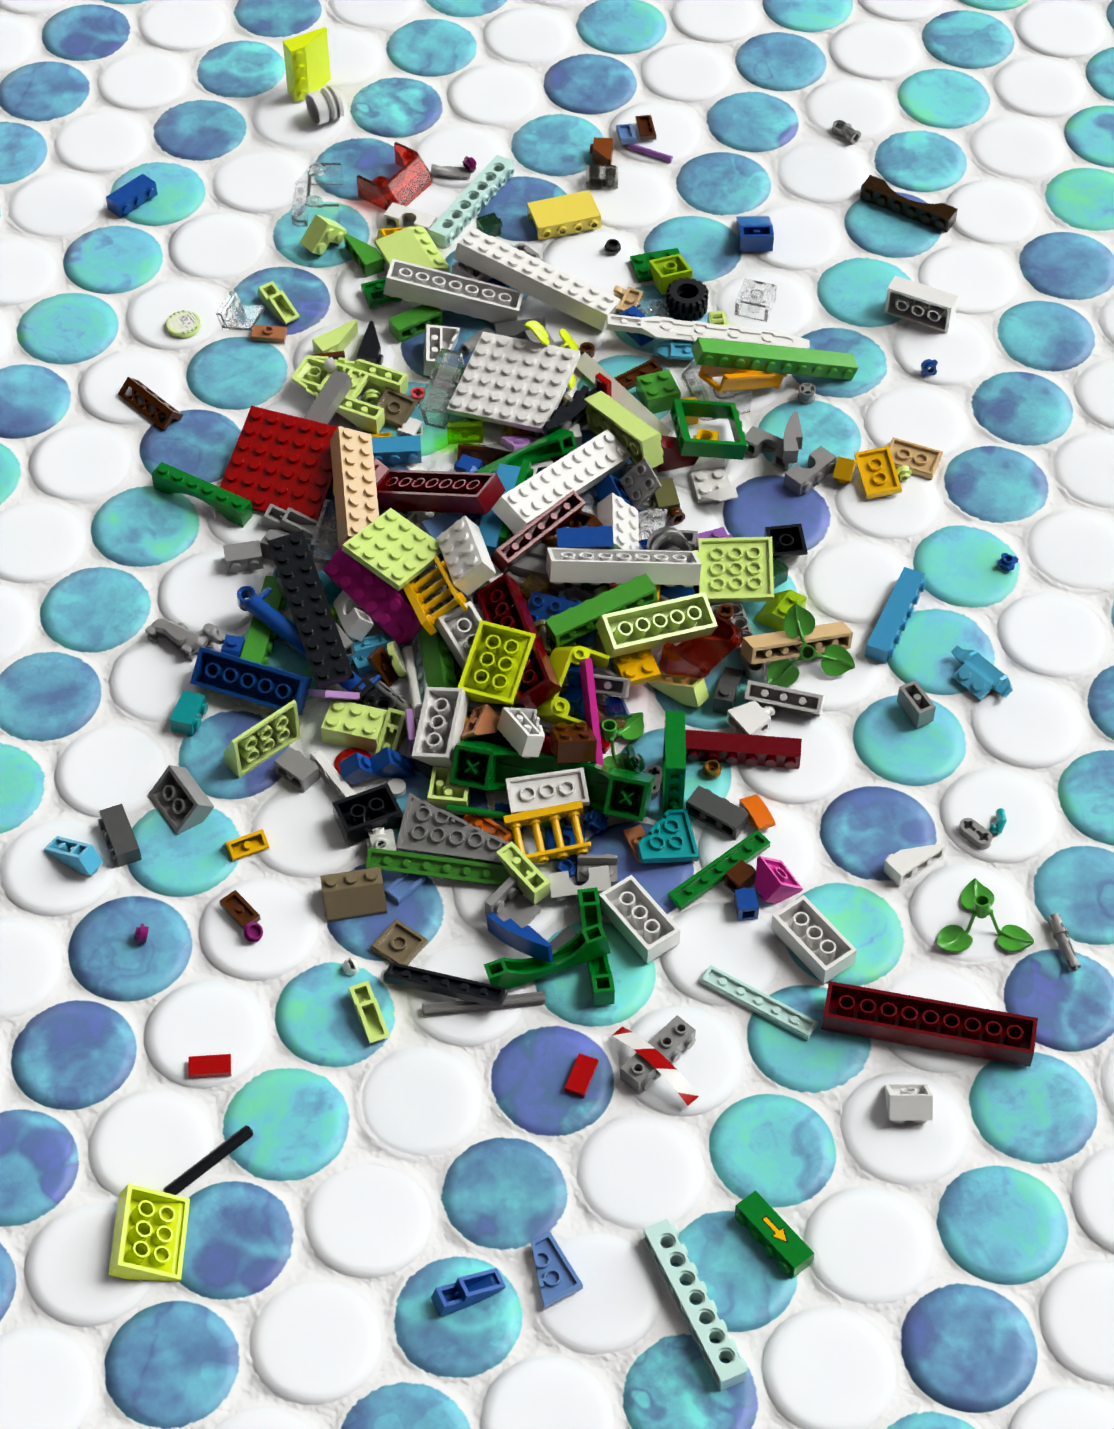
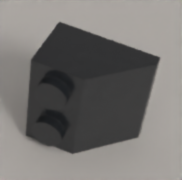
[764,524,808,558]

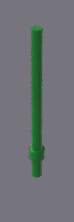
[446,804,565,829]

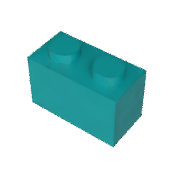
[169,690,208,736]

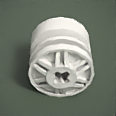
[305,85,344,126]

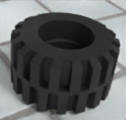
[666,278,708,321]

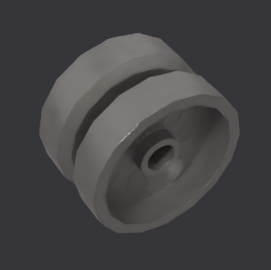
[646,526,692,551]

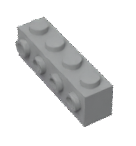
[620,1015,696,1094]

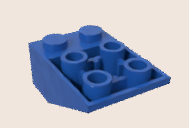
[736,216,774,252]

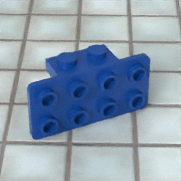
[527,591,598,646]

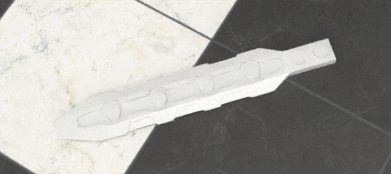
[607,314,810,349]

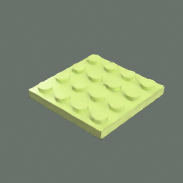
[342,508,443,591]
[698,537,774,603]

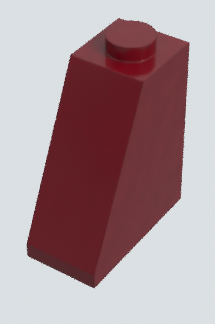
[656,435,699,473]

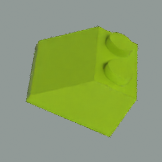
[649,254,693,295]
[754,589,807,631]

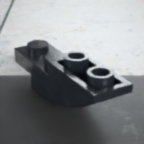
[542,385,589,437]

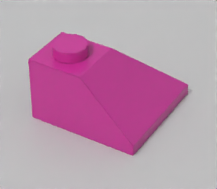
[755,856,803,904]

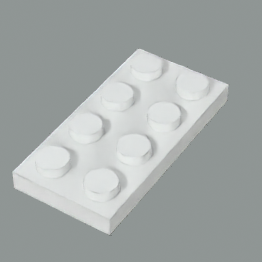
[505,767,590,814]

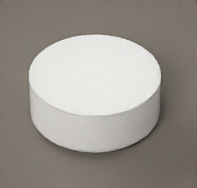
[388,778,406,798]

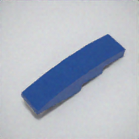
[486,912,553,963]

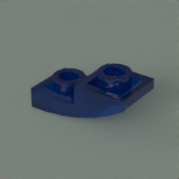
[604,697,632,720]

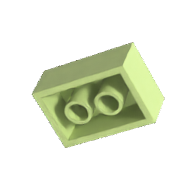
[321,699,388,753]

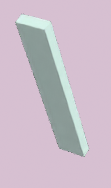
[700,965,818,1041]

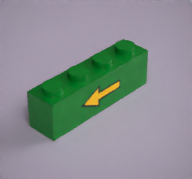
[735,1190,815,1278]

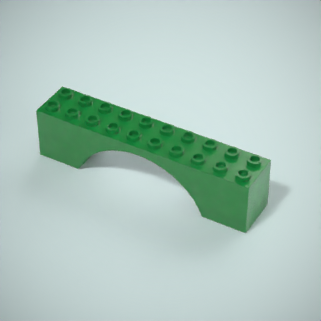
[449,739,656,821]

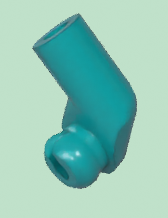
[989,808,1007,835]

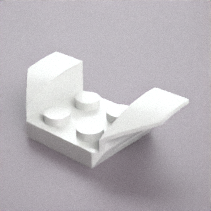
[691,457,738,504]

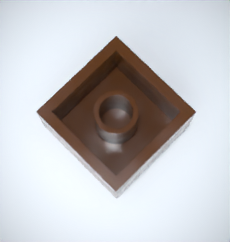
[549,722,597,763]

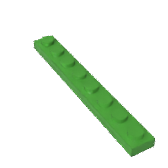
[366,847,519,888]

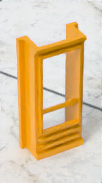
[698,365,787,393]

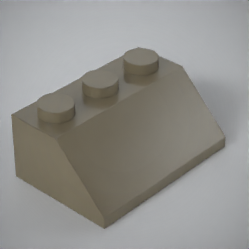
[320,867,387,923]

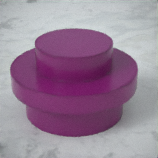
[462,156,477,172]
[243,922,263,942]
[134,924,149,944]

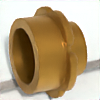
[702,760,722,778]

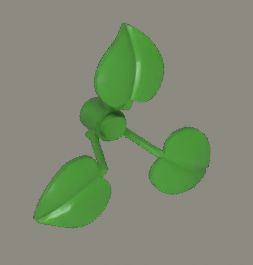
[767,604,855,687]
[600,712,644,770]
[937,878,1034,952]

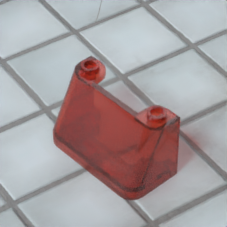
[659,612,743,679]

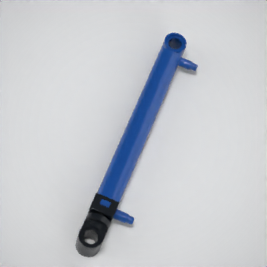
[237,586,393,710]

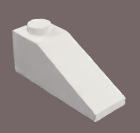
[883,843,946,887]

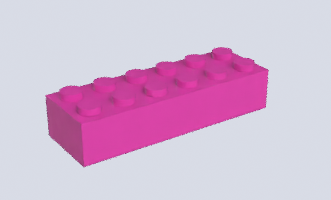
[323,542,423,645]

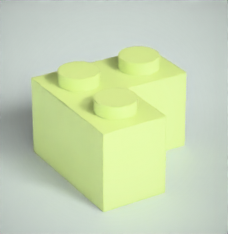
[300,214,348,256]
[427,766,470,815]

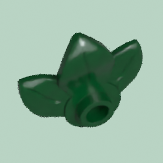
[623,744,645,773]

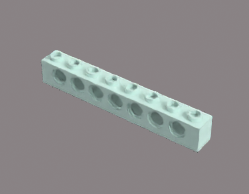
[428,155,515,248]
[643,1219,748,1391]

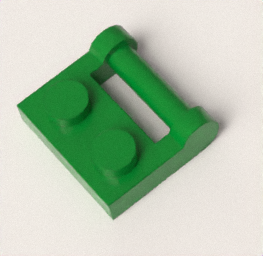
[361,278,402,309]

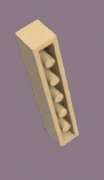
[741,621,853,665]

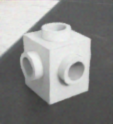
[366,827,397,851]

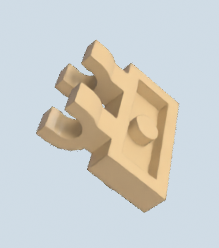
[613,285,644,314]

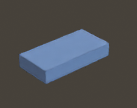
[616,124,637,145]
[384,873,427,905]

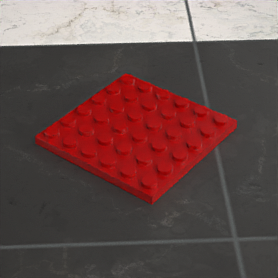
[220,406,337,522]

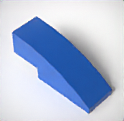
[431,1268,506,1316]

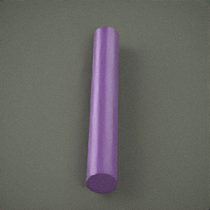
[627,144,673,162]

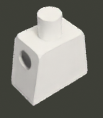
[727,701,775,735]

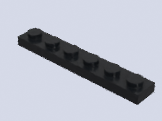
[383,962,507,1008]

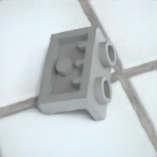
[577,854,618,886]

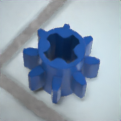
[583,809,608,834]

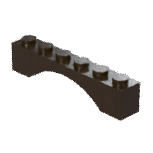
[860,175,958,232]

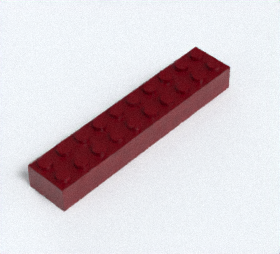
[821,981,1038,1067]

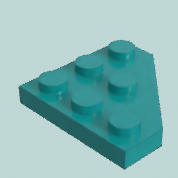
[637,809,700,864]

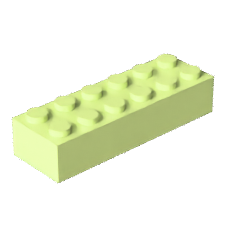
[584,391,664,468]
[596,592,718,658]

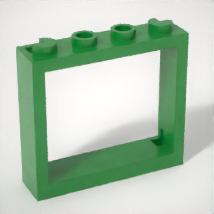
[670,399,748,460]
[663,711,686,815]

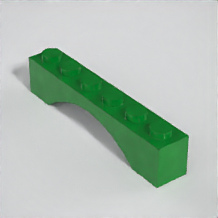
[475,429,577,473]
[151,462,253,527]
[577,887,615,1006]
[484,923,611,990]

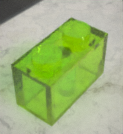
[447,420,483,444]

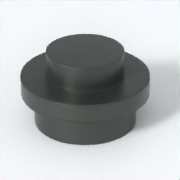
[605,239,621,254]

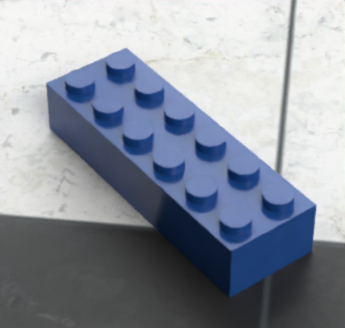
[190,647,312,715]

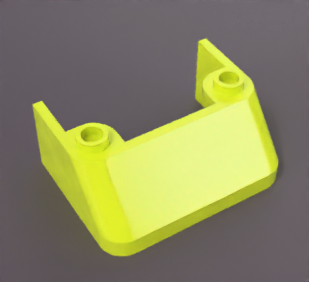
[534,646,610,724]

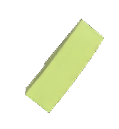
[257,281,300,325]
[348,980,390,1044]

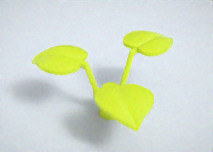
[524,320,579,391]

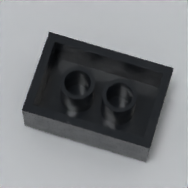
[332,783,403,846]

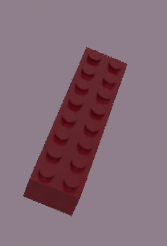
[376,469,506,515]
[476,573,562,709]

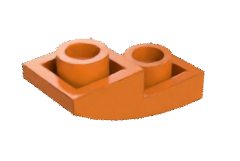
[739,794,776,831]

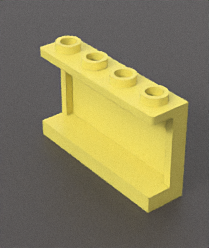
[527,190,601,240]

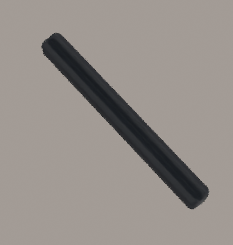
[163,1125,253,1195]

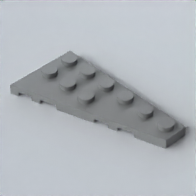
[396,793,509,865]

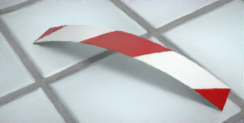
[611,1027,699,1106]

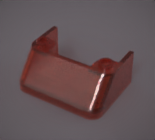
[357,142,432,211]

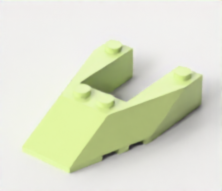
[291,355,408,434]

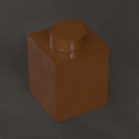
[724,860,756,893]

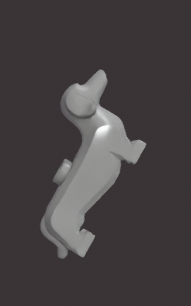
[145,618,224,661]

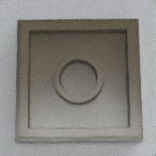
[375,387,418,428]
[370,919,428,965]

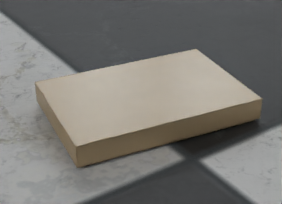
[889,437,943,480]

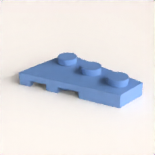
[531,1232,583,1309]

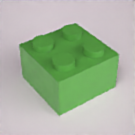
[636,369,681,414]

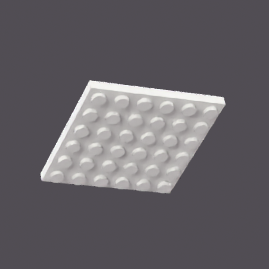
[447,332,581,433]

